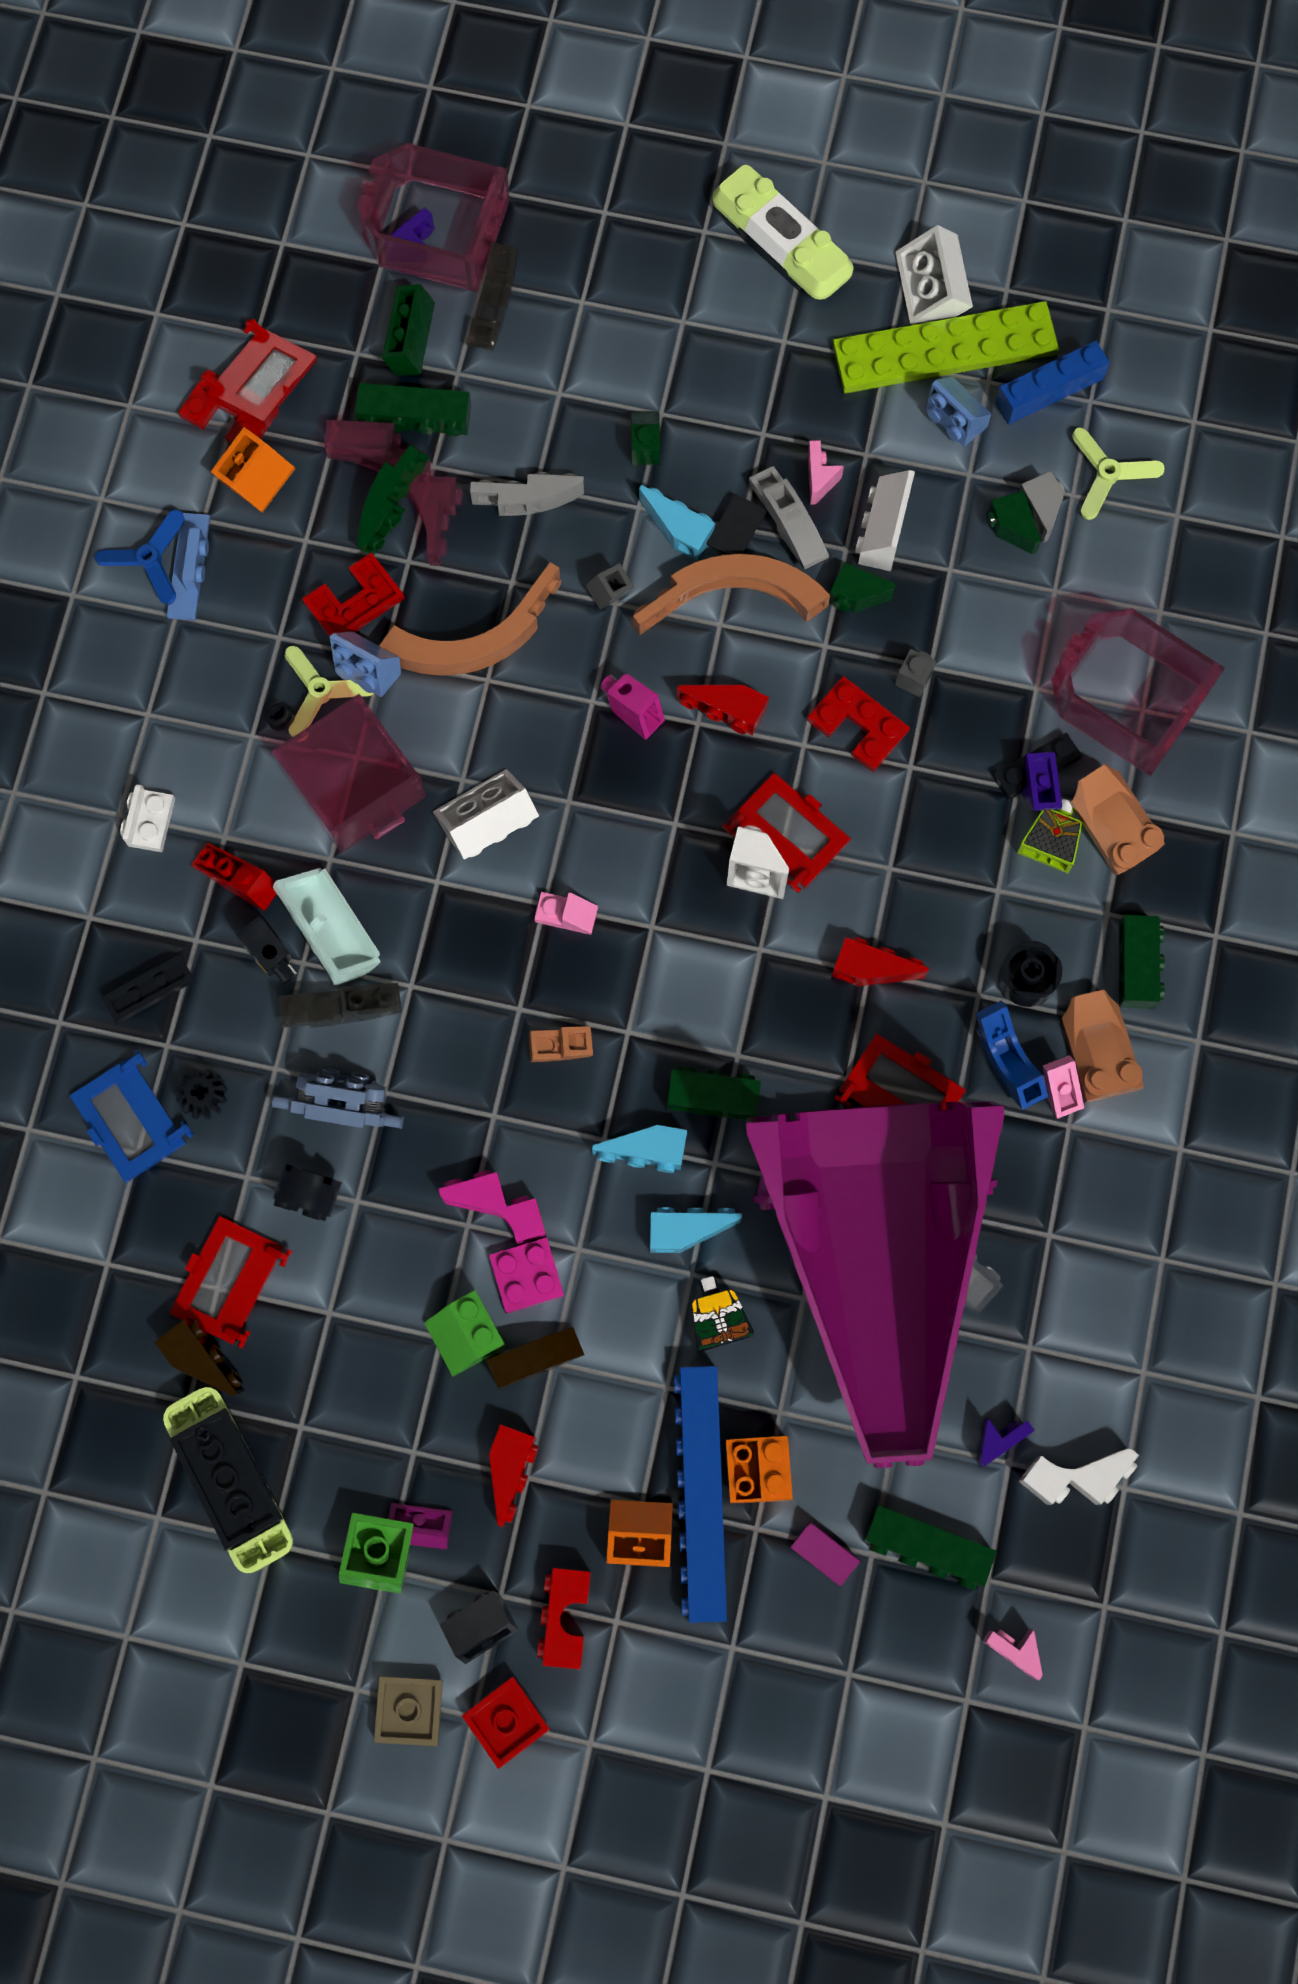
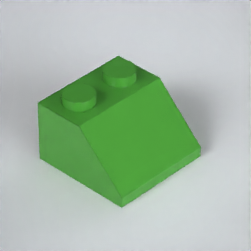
[424,1290,506,1377]
[339,1513,414,1594]

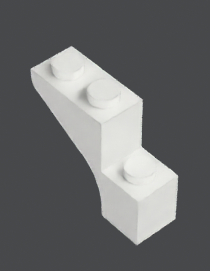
[1019,1449,1139,1505]

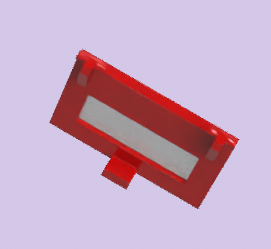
[198,319,317,425]
[722,772,851,893]
[834,1033,966,1110]
[169,1216,292,1349]

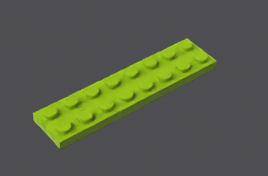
[832,301,1059,394]

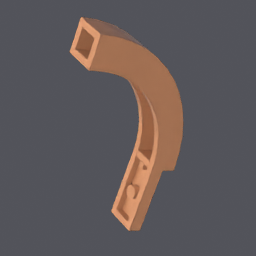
[633,554,830,635]
[379,562,561,675]

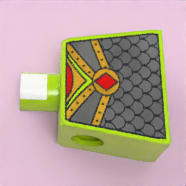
[1017,799,1082,874]

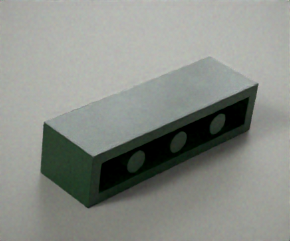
[355,383,471,437]
[863,1505,997,1591]

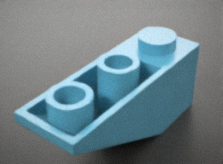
[639,485,715,562]
[592,1125,687,1173]
[650,1207,742,1253]

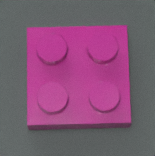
[489,1237,565,1314]

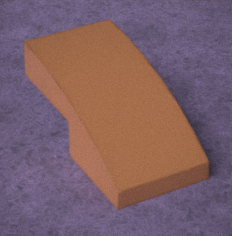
[528,1026,593,1062]

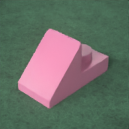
[808,440,844,505]
[534,892,598,935]
[1043,1055,1084,1119]
[983,1629,1043,1681]

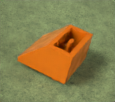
[211,427,296,513]
[726,1436,793,1504]
[607,1500,673,1567]

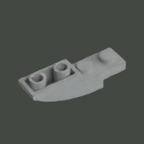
[749,466,829,570]
[470,472,584,516]

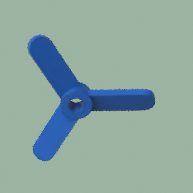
[95,510,185,605]

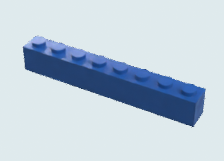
[674,1366,727,1623]

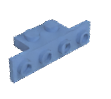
[167,513,211,621]

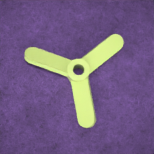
[1072,428,1165,520]
[285,646,374,739]

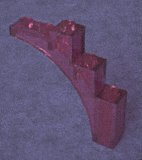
[324,420,463,566]

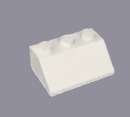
[896,225,973,325]
[855,470,915,571]
[433,769,539,860]
[727,826,789,899]

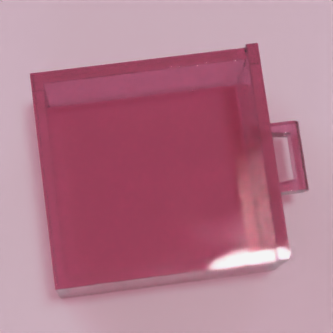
[272,694,426,854]

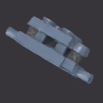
[272,1068,404,1129]

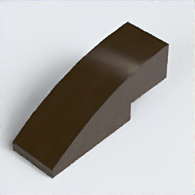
[487,1327,585,1390]

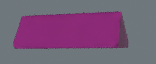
[388,1503,453,1549]
[790,1522,860,1587]

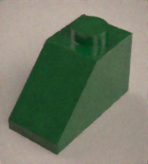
[632,412,660,465]
[986,491,1041,554]
[829,562,896,613]

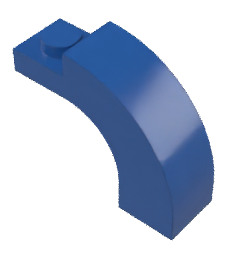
[976,1000,1049,1110]

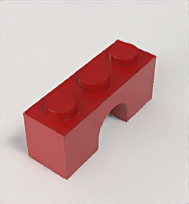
[537,1568,591,1670]

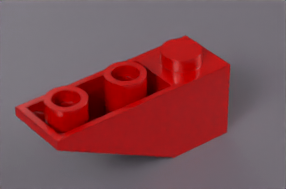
[677,685,769,736]
[191,842,277,911]
[832,937,929,986]
[489,1424,539,1527]

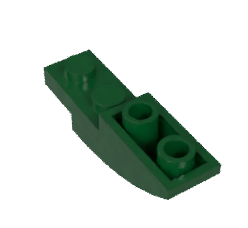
[357,445,430,555]

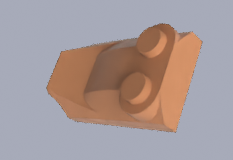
[1069,763,1165,875]
[1060,990,1144,1103]

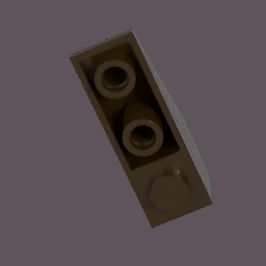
[154,1318,245,1397]

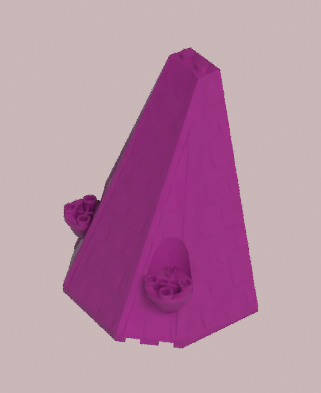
[746,1101,1004,1468]

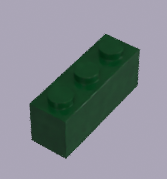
[382,284,435,376]
[1119,915,1165,1009]
[667,1066,761,1120]

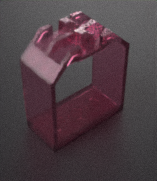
[356,143,510,292]
[1051,608,1225,776]

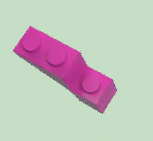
[439,1170,547,1245]

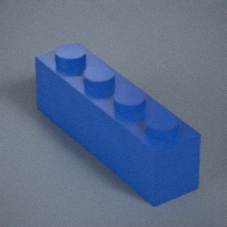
[995,341,1110,425]

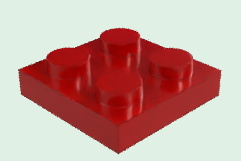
[462,1676,550,1769]

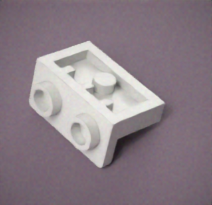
[120,784,175,852]

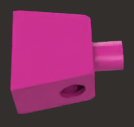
[601,674,665,740]

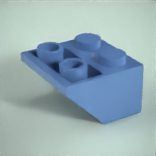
[926,377,991,447]
[330,632,401,697]

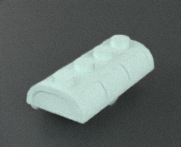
[273,868,381,985]

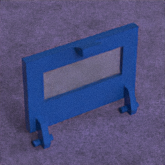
[69,1050,194,1183]

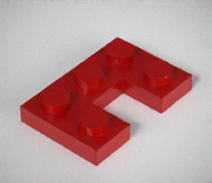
[178,369,279,444]
[302,552,405,638]
[807,676,910,773]

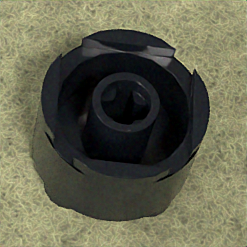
[998,941,1062,1007]
[273,1163,342,1221]

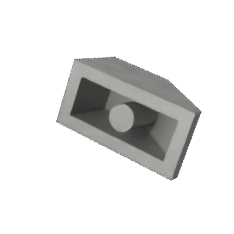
[1019,471,1065,543]

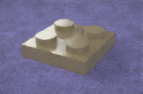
[374,1676,443,1746]

